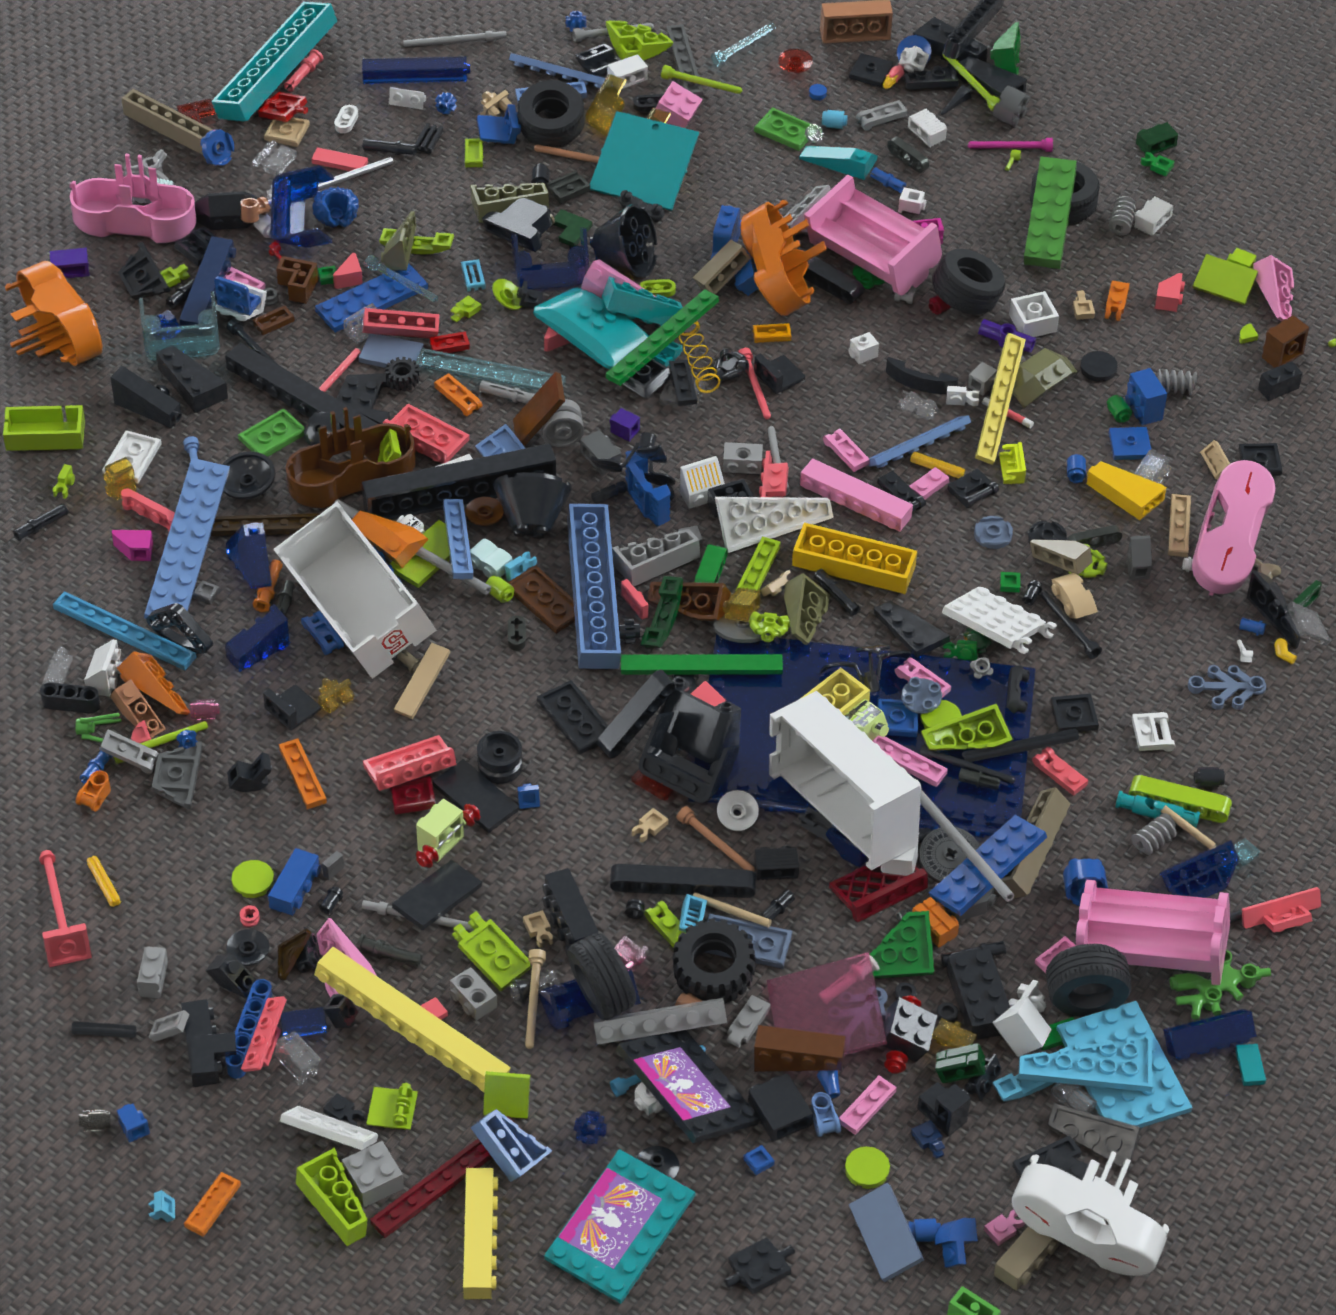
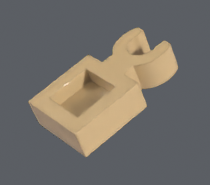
[632,808,669,843]
[523,910,553,948]

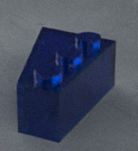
[225,604,290,672]

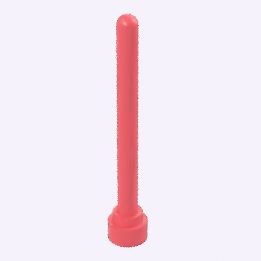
[738,348,771,419]

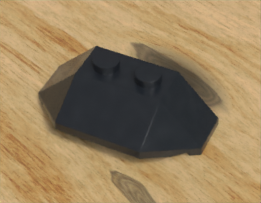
[194,191,258,230]

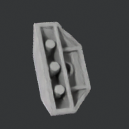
[783,185,831,235]

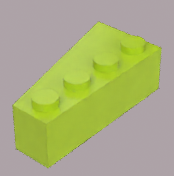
[296,1148,367,1246]

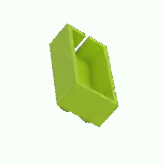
[3,405,85,451]

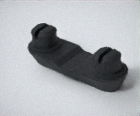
[618,190,665,222]
[1006,665,1030,714]

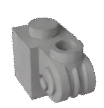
[968,362,997,396]

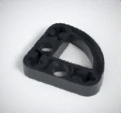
[146,603,213,654]

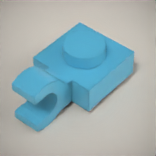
[505,551,537,581]

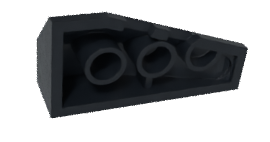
[1246,570,1301,649]

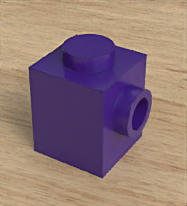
[609,408,640,441]

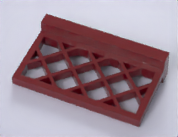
[829,865,928,923]

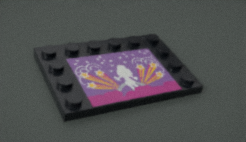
[616,1030,761,1143]

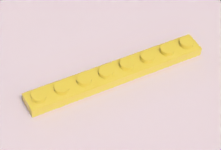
[975,333,1026,465]

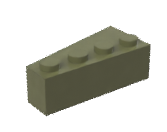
[470,183,549,223]

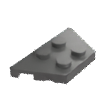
[152,742,203,809]

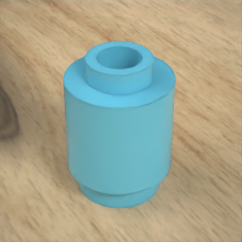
[822,110,848,129]

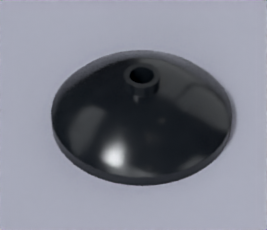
[222,451,275,500]

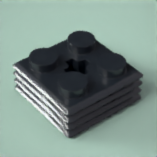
[623,359,671,398]

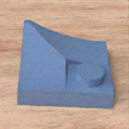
[475,424,526,457]

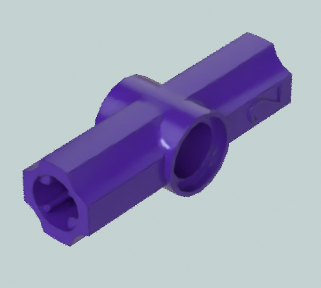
[978,319,1036,353]

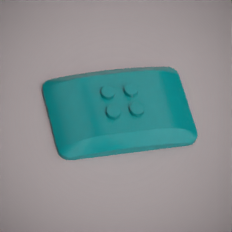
[533,288,649,369]

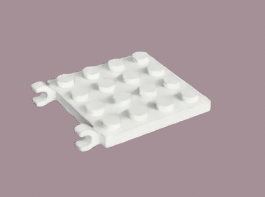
[942,587,1057,654]

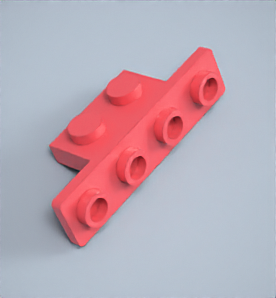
[759,451,789,497]
[1242,887,1321,932]
[241,996,287,1072]

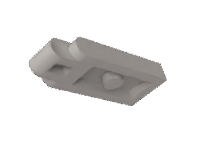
[727,995,771,1047]

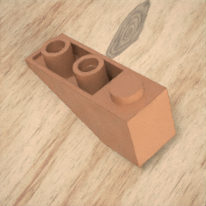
[110,679,166,739]

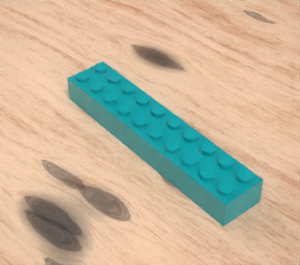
[211,2,337,122]

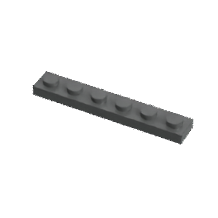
[667,24,703,97]

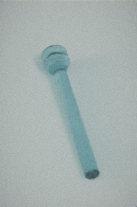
[711,22,775,66]
[364,255,438,302]

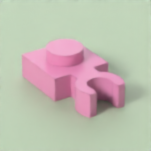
[984,1210,1025,1246]

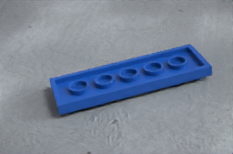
[315,264,428,333]
[929,815,1047,916]

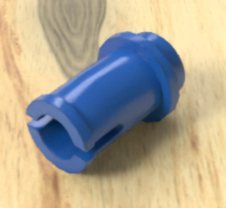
[1239,617,1266,636]

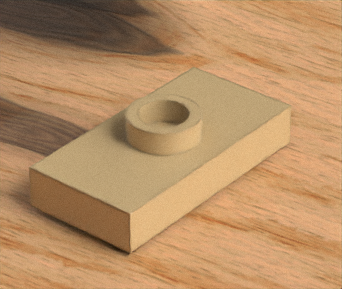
[1200,440,1230,480]

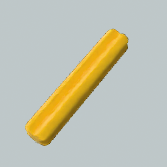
[910,452,965,479]
[87,856,121,907]

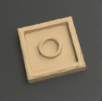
[264,117,310,147]

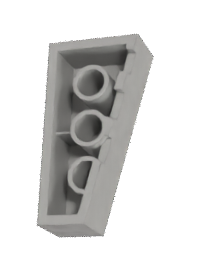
[612,529,700,586]

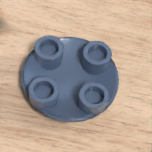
[901,677,942,714]

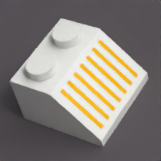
[680,456,725,509]

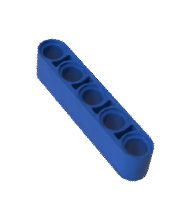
[225,979,273,1079]

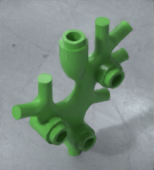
[1170,949,1271,1020]

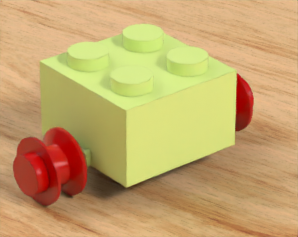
[416,799,480,868]

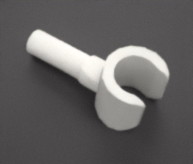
[1237,640,1253,663]

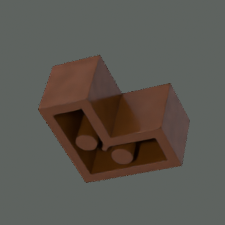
[276,256,318,304]

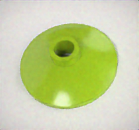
[492,279,522,310]

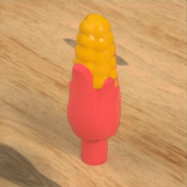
[883,64,904,89]

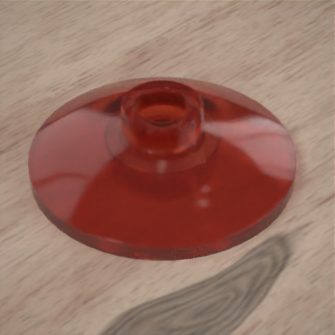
[778,49,813,73]

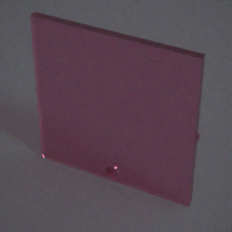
[767,952,887,1072]

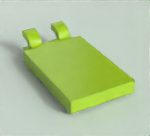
[452,911,532,992]

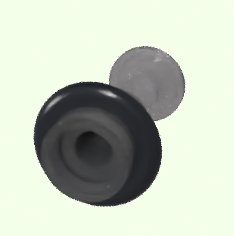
[508,969,557,1003]

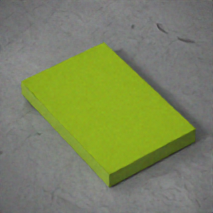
[1193,254,1258,305]

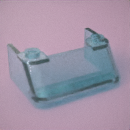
[139,291,220,360]

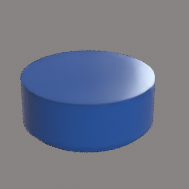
[809,84,827,100]

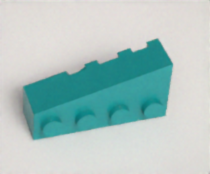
[602,276,683,326]

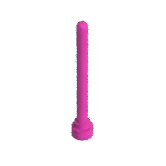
[968,138,1053,152]

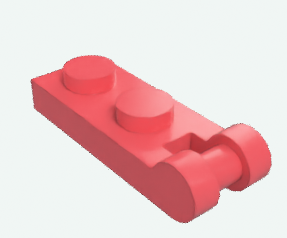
[1032,746,1088,796]

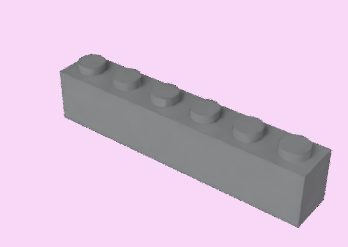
[593,998,727,1045]

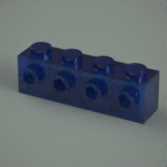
[1163,1009,1257,1060]

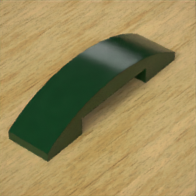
[641,576,683,648]

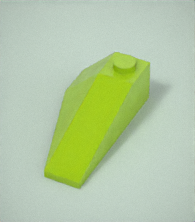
[921,703,1013,750]

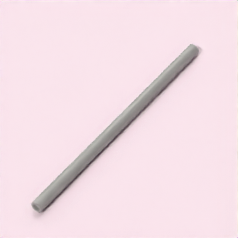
[334,499,491,595]
[920,789,1014,902]

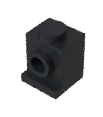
[323,994,359,1028]

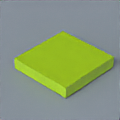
[483,1071,530,1118]

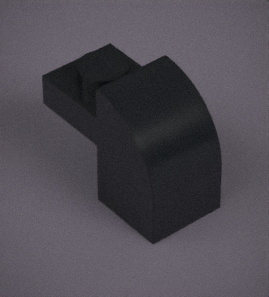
[227,752,272,792]

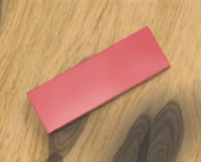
[312,148,368,171]

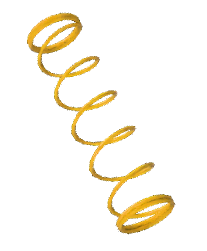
[679,321,720,393]

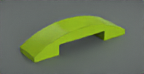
[379,228,454,254]

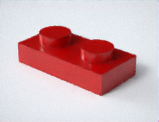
[429,331,470,356]

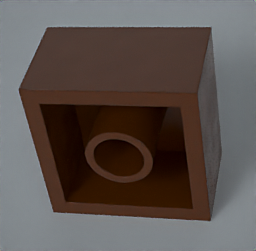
[1262,315,1309,368]

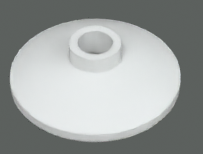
[717,790,759,831]

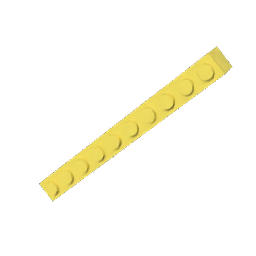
[314,947,511,1092]

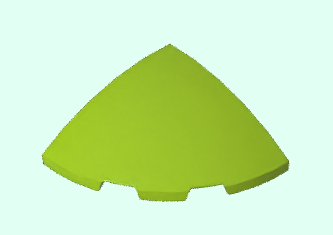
[606,21,673,61]

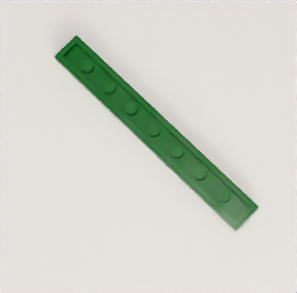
[621,654,783,675]

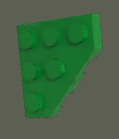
[869,911,934,979]

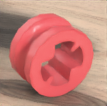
[240,906,260,927]

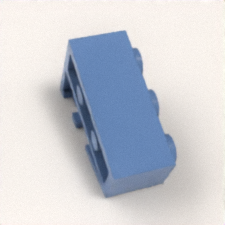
[470,1109,553,1182]

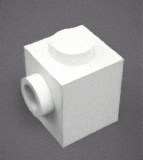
[848,332,879,364]

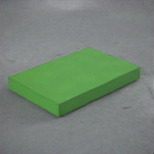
[754,108,817,151]
[238,408,305,457]

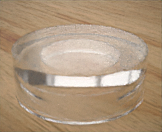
[805,124,823,143]

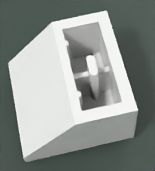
[84,640,122,697]

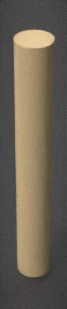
[1161,805,1216,850]

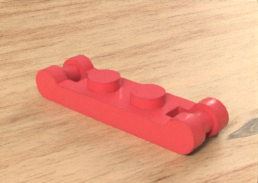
[121,488,175,531]

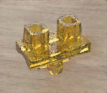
[317,678,354,713]
[932,1018,977,1048]

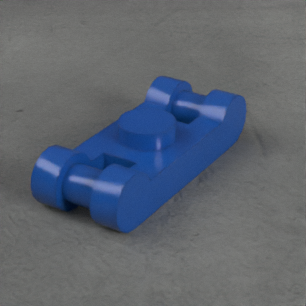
[301,611,344,655]

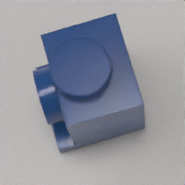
[117,1104,150,1143]

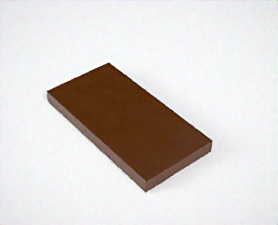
[513,372,565,447]
[507,565,575,634]

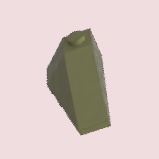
[381,211,417,270]
[784,573,830,645]

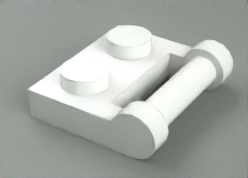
[1132,712,1175,752]

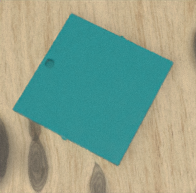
[590,111,699,211]

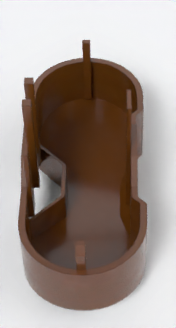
[286,407,415,508]

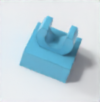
[149,1190,175,1222]

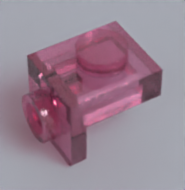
[614,935,649,969]

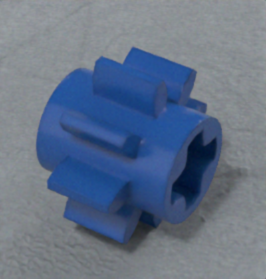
[566,11,586,31]
[435,92,457,114]

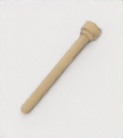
[525,949,546,1049]

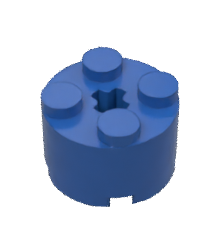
[1063,858,1108,906]

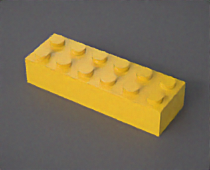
[792,522,917,594]

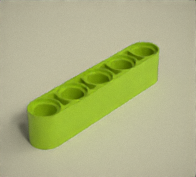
[1128,775,1232,823]

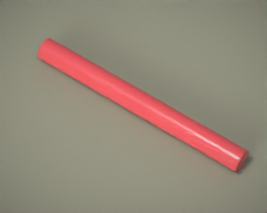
[318,348,361,392]

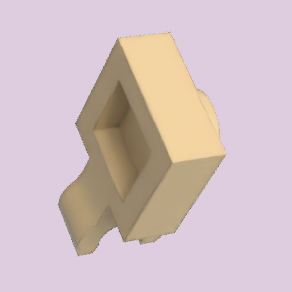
[1073,290,1095,320]
[760,570,790,597]

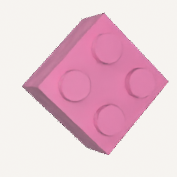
[652,81,703,128]

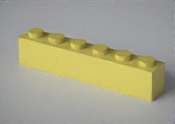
[463,1168,498,1299]

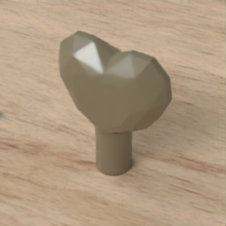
[1254,558,1281,579]

